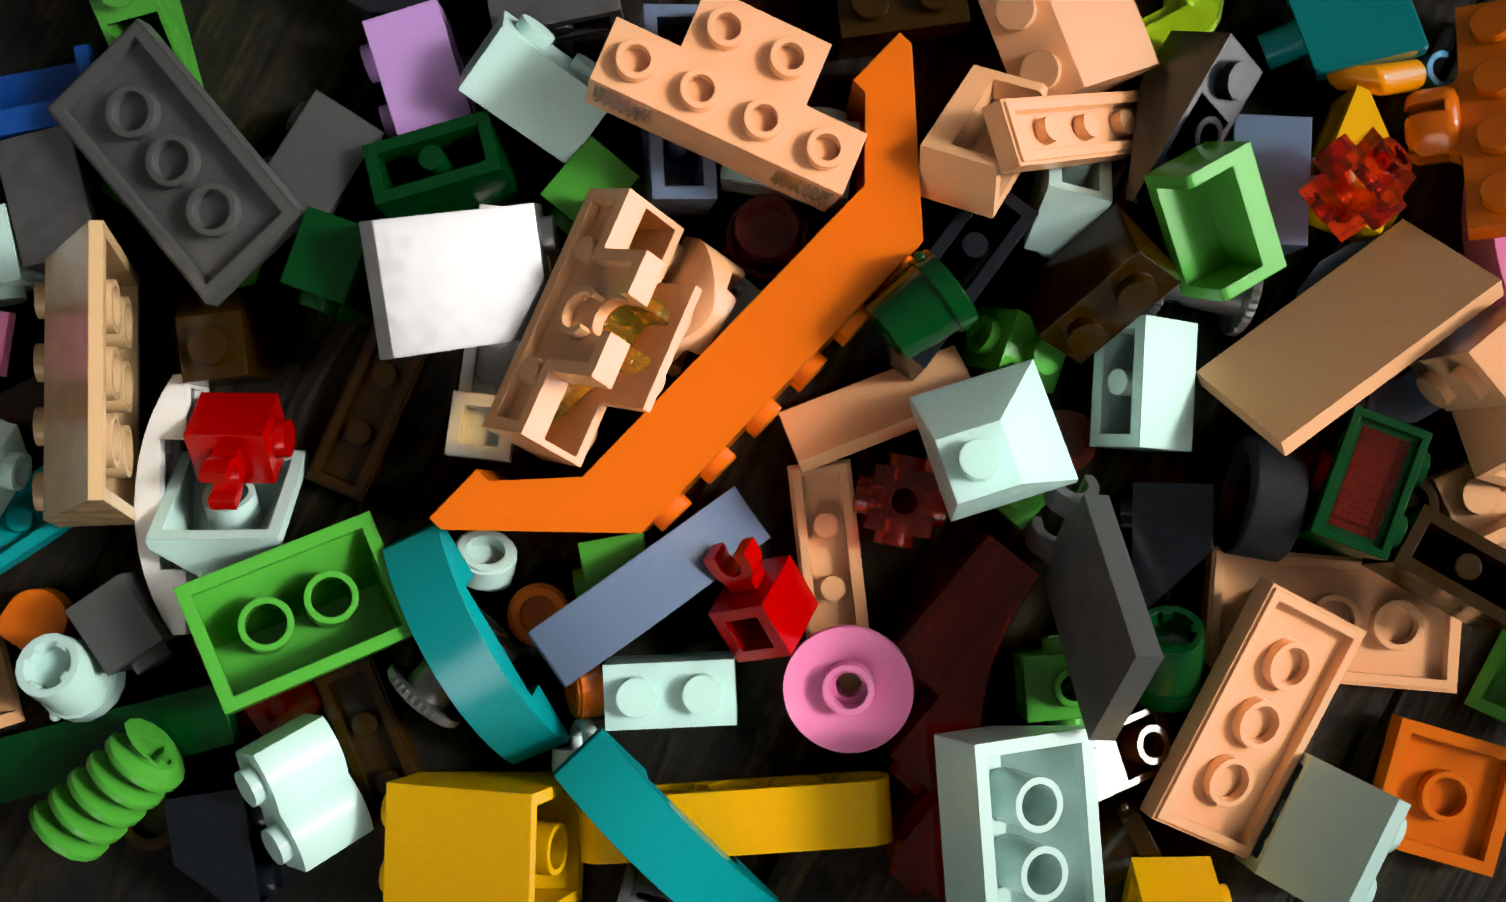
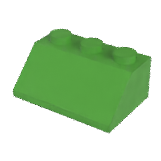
[173,511,413,716]

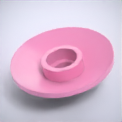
[783,625,914,753]

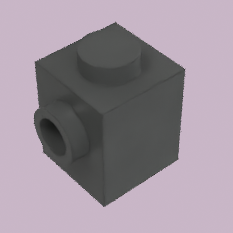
[65,571,184,676]

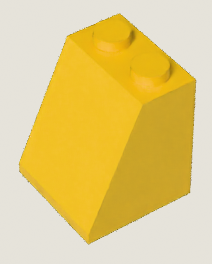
[379,771,583,902]

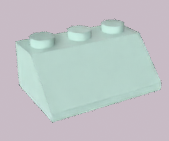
[934,725,1106,902]

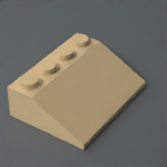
[32,220,140,527]

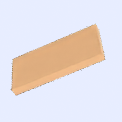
[1196,219,1504,456]
[1201,546,1462,694]
[1139,577,1367,860]

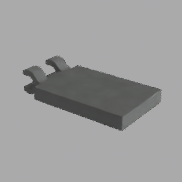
[1025,474,1164,741]

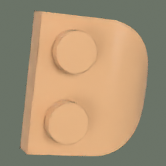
[661,236,745,376]

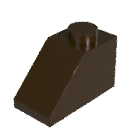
[175,273,273,388]

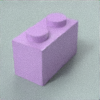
[360,0,478,138]

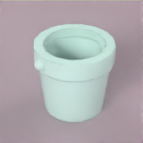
[15,633,126,723]

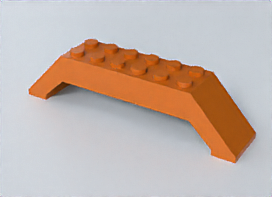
[429,32,923,533]

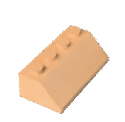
[978,0,1160,96]

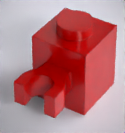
[183,392,296,510]
[703,537,818,663]

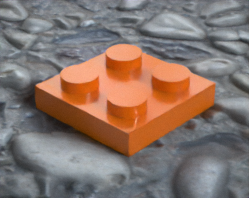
[1372,714,1506,877]

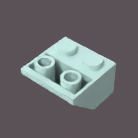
[1234,752,1411,902]

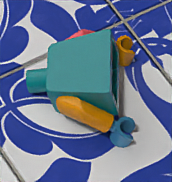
[1257,0,1454,96]

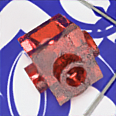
[1298,127,1416,242]
[852,453,947,549]

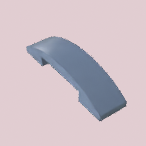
[526,486,770,687]

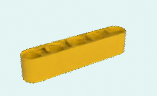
[577,771,894,865]

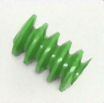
[29,718,185,862]

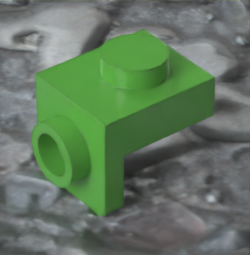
[961,306,1066,395]

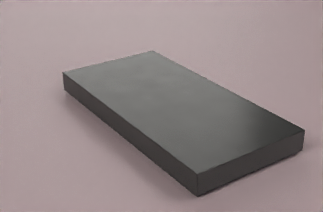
[46,18,306,306]

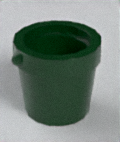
[865,249,979,362]
[1137,605,1212,714]

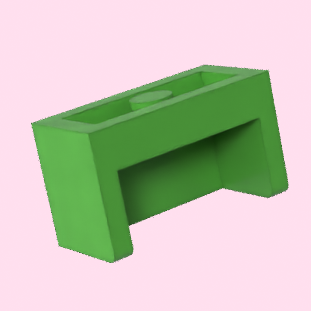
[1143,141,1287,302]

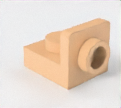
[1428,460,1506,549]

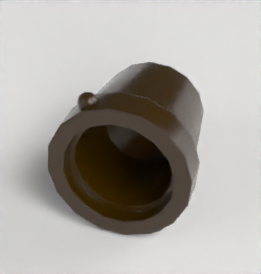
[1099,790,1163,888]

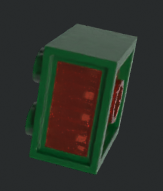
[1296,405,1433,561]

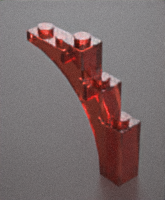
[884,532,1039,901]

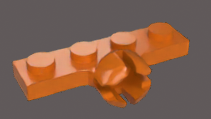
[1403,0,1506,241]

